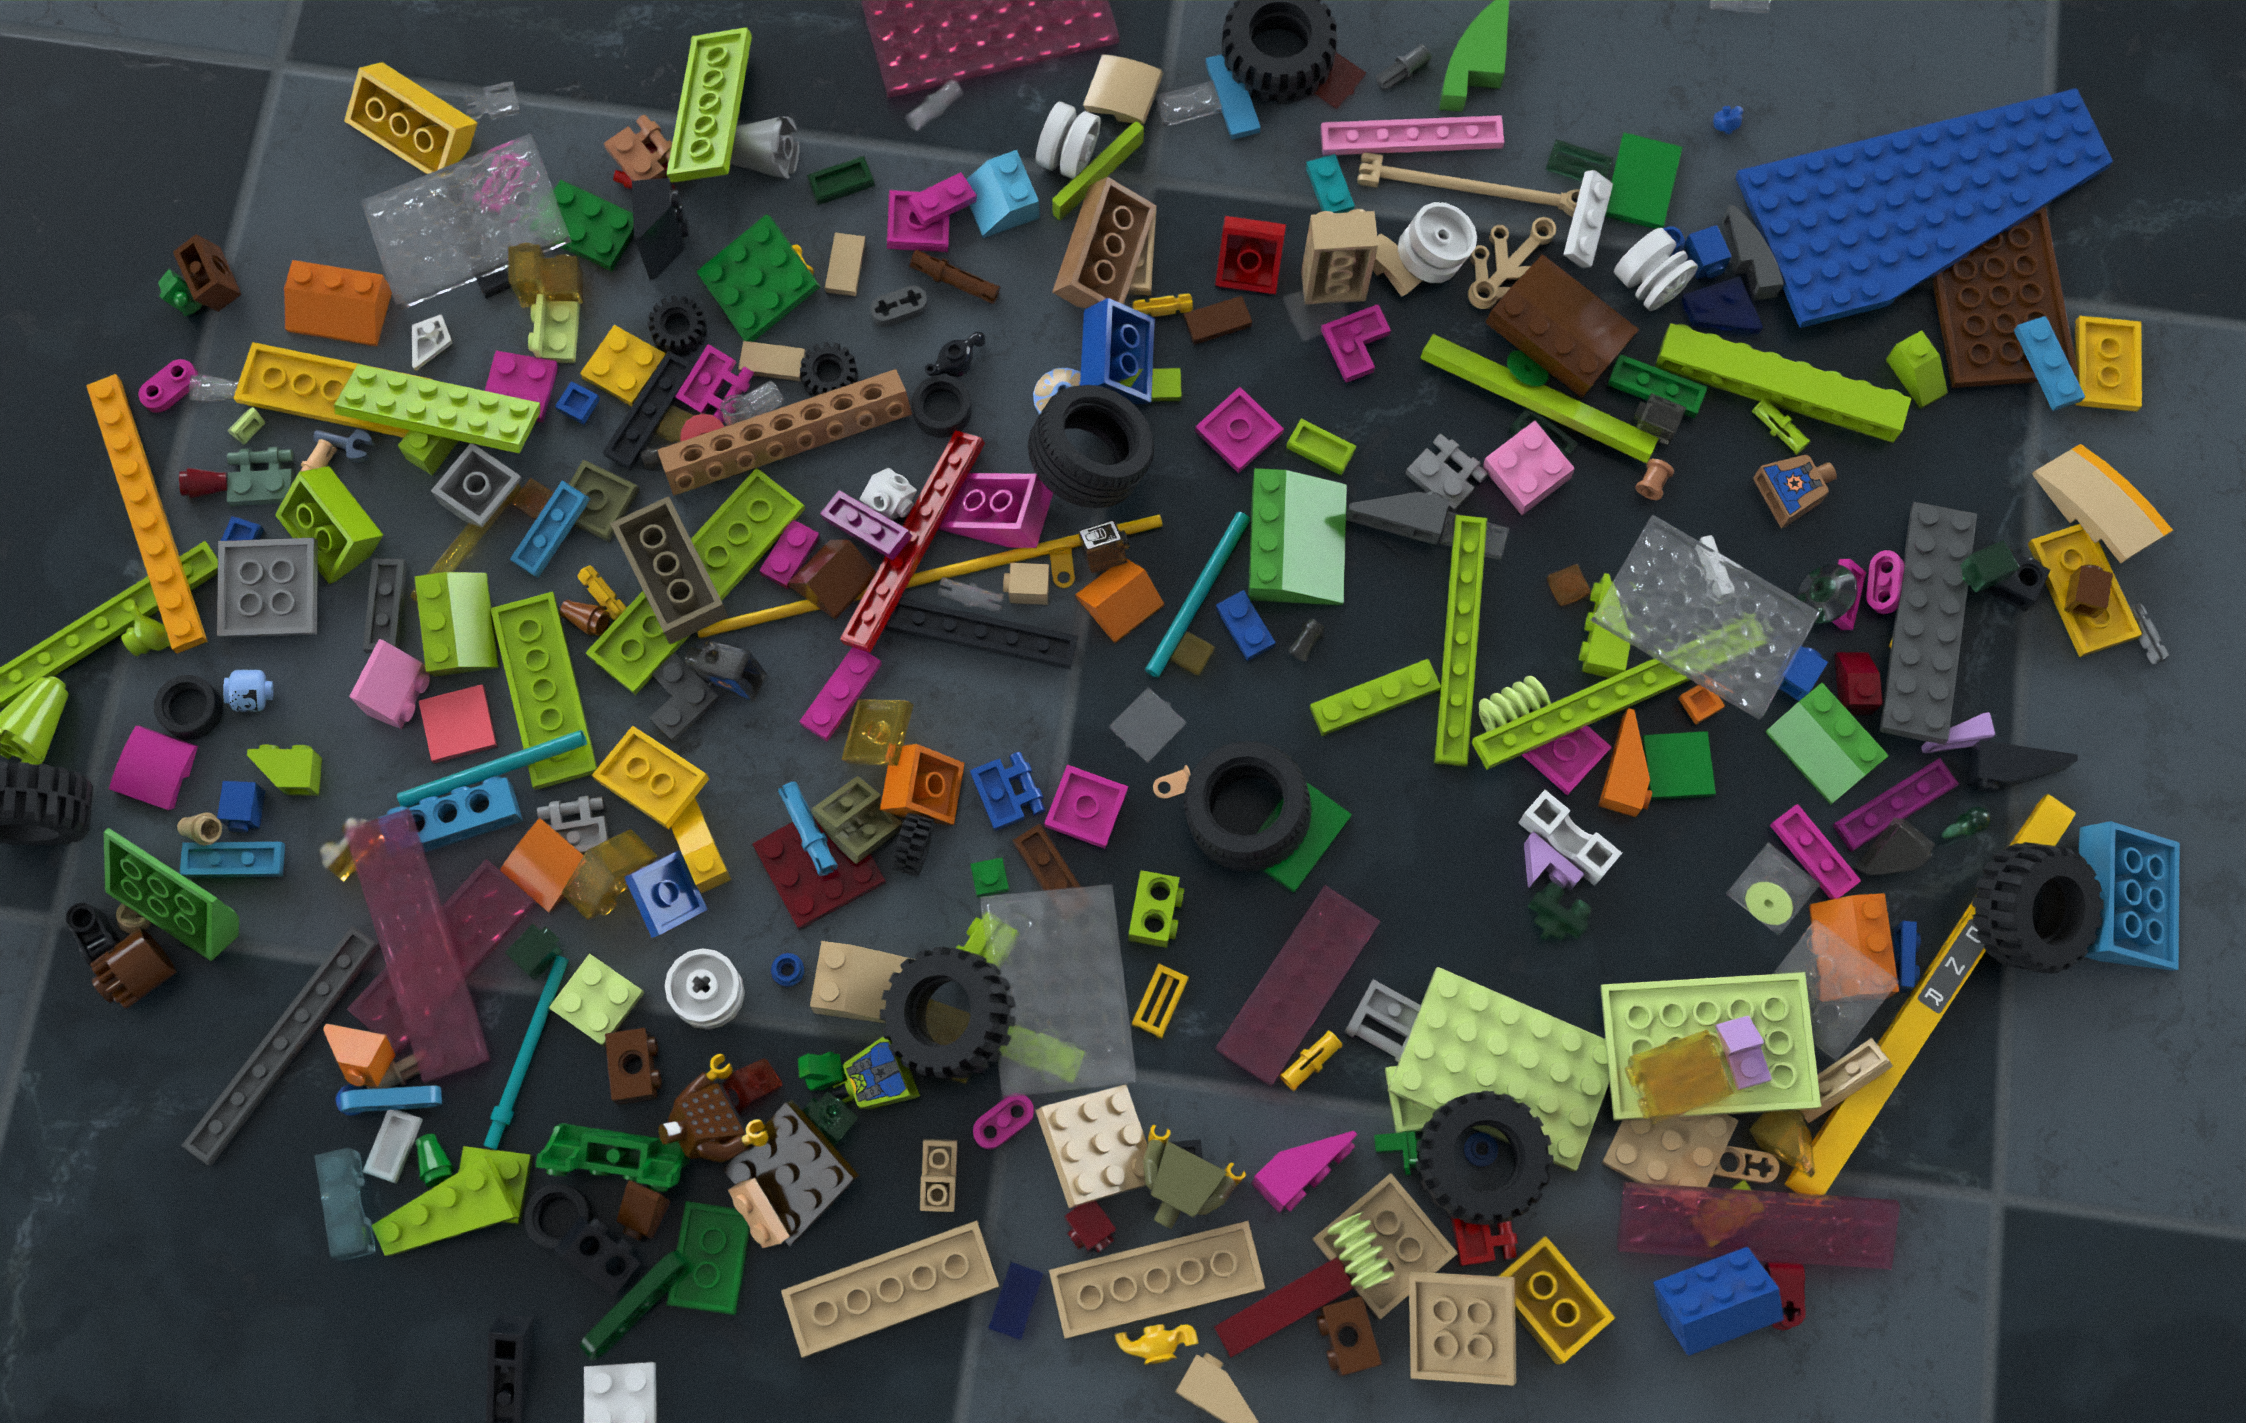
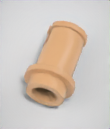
[300,439,337,472]

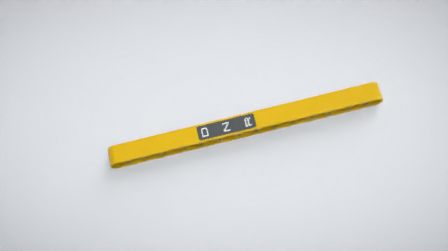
[1785,793,2076,1205]

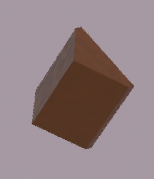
[788,540,876,620]

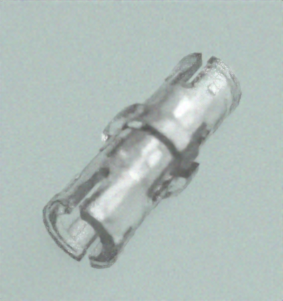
[906,79,963,131]
[937,577,1004,614]

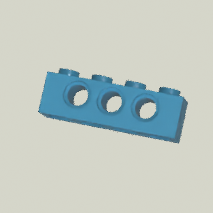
[378,776,523,861]

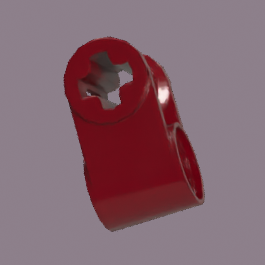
[1764,1262,1806,1331]

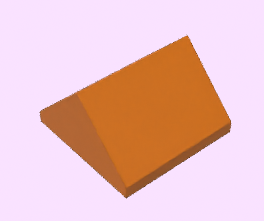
[1075,557,1164,643]

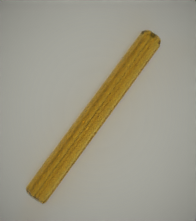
[410,483,521,604]

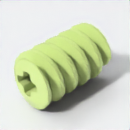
[1479,676,1551,732]
[1328,1212,1395,1291]

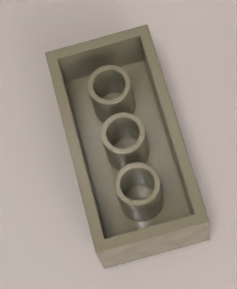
[610,496,728,644]

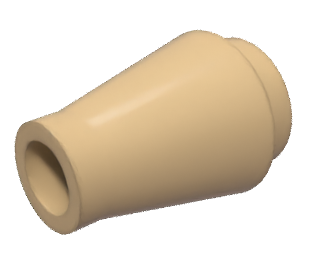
[177,812,222,845]

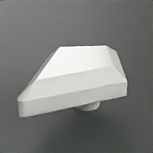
[412,314,453,371]

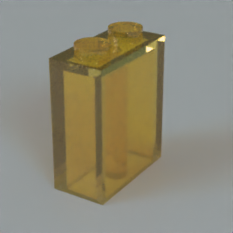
[1625,1029,1734,1125]

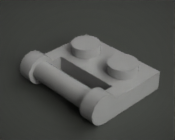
[1344,979,1421,1062]

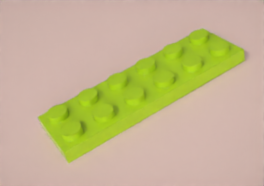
[666,27,752,183]
[334,364,541,454]
[490,592,598,790]

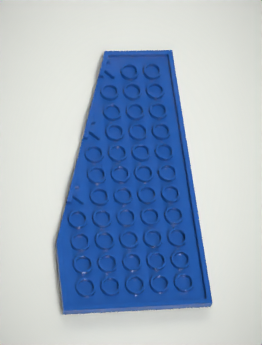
[1735,88,2113,328]

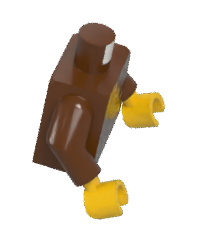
[659,1054,768,1163]

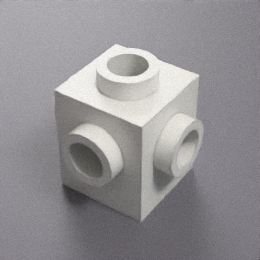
[859,468,917,520]

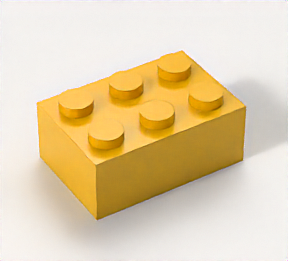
[1496,1236,1615,1365]

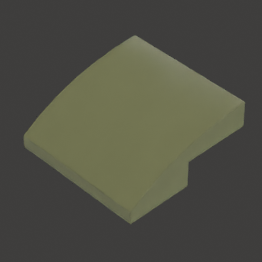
[811,776,903,864]

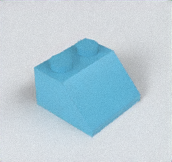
[966,150,1040,238]

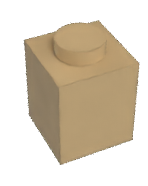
[1003,563,1049,605]

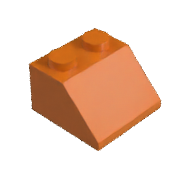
[880,744,965,825]

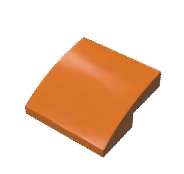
[500,818,591,913]

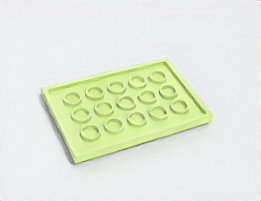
[1387,967,1610,1172]
[1600,972,1821,1121]

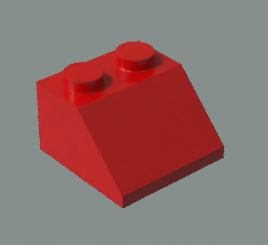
[1215,216,1286,294]

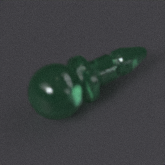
[1942,806,1991,838]

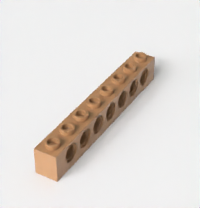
[657,369,912,496]

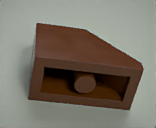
[616,1180,671,1241]

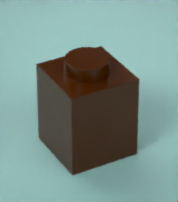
[2064,565,2113,619]

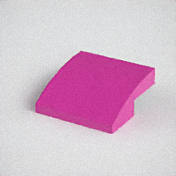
[109,725,198,810]

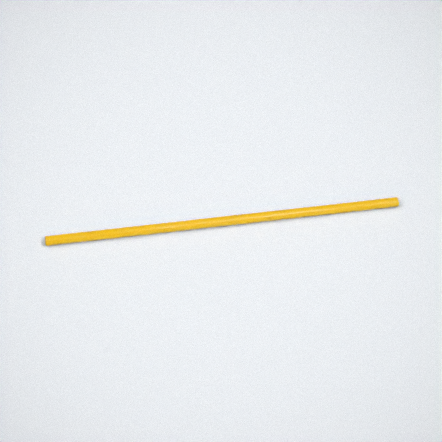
[697,514,1163,638]

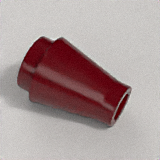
[179,467,227,499]

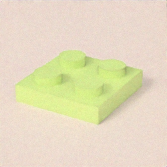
[549,953,645,1047]

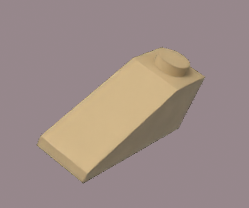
[1175,1353,1259,1423]

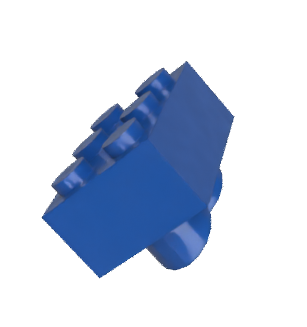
[1653,1246,1784,1356]

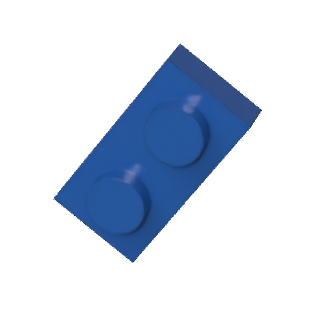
[1216,590,1276,661]
[1893,921,1921,993]

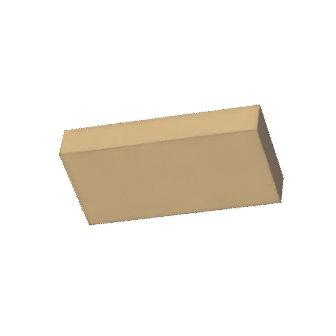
[825,233,866,296]
[738,341,806,381]

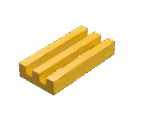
[1131,964,1189,1039]

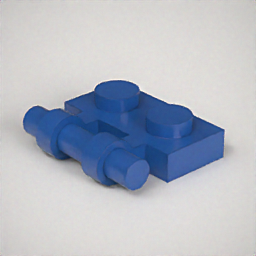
[970,752,1046,832]

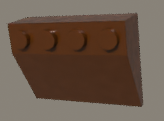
[1485,254,1639,399]

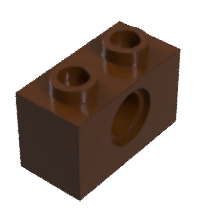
[173,234,242,312]
[605,1028,662,1105]
[1316,1296,1382,1377]

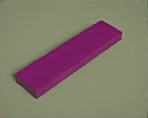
[1832,758,1959,852]

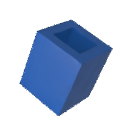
[1683,225,1732,279]
[1774,645,1828,701]
[217,781,265,833]

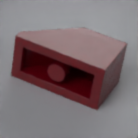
[1834,652,1882,715]

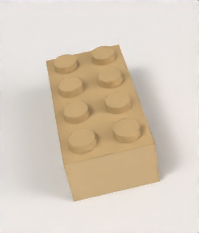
[1301,209,1378,305]

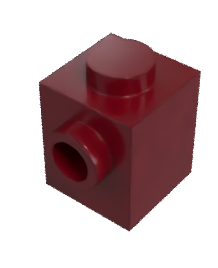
[1064,1201,1116,1253]

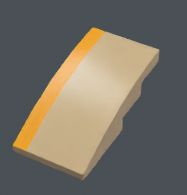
[2032,444,2173,564]

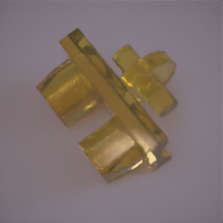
[319,817,384,882]

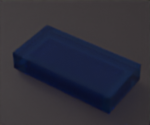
[988,1262,1043,1340]

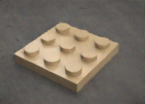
[1036,1084,1147,1208]
[1601,1114,1739,1212]
[1312,1173,1458,1320]
[1409,1272,1516,1386]

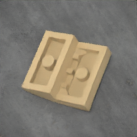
[1083,55,1163,124]

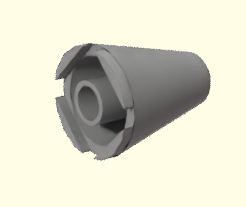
[730,116,799,179]

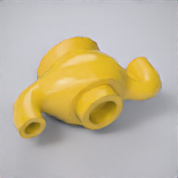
[1115,1324,1199,1365]

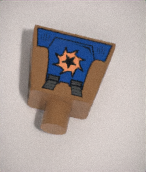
[1753,455,1837,529]

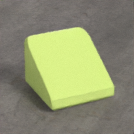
[228,407,265,445]

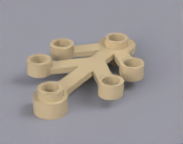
[1468,217,1556,309]

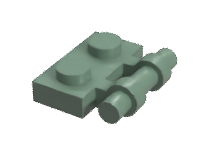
[227,447,295,506]

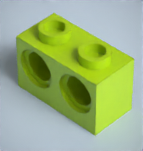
[1128,870,1185,948]

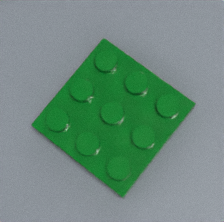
[696,214,821,342]

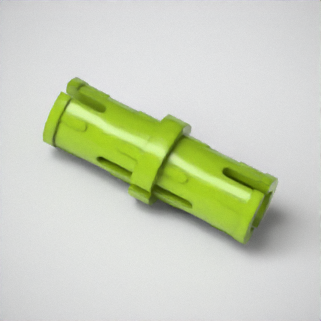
[1752,398,1811,455]

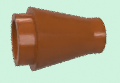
[560,599,610,636]

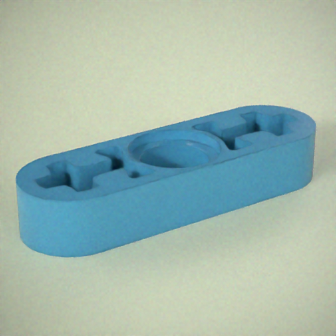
[340,1086,442,1112]

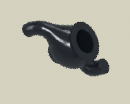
[925,331,986,377]

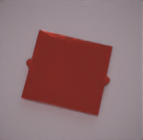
[1314,52,1366,109]

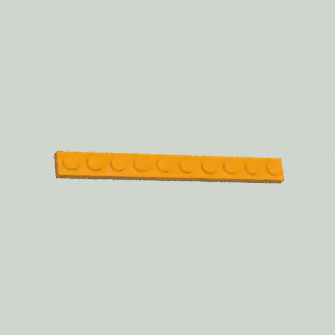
[86,374,208,654]

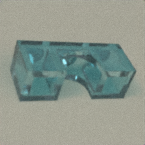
[315,1147,376,1261]

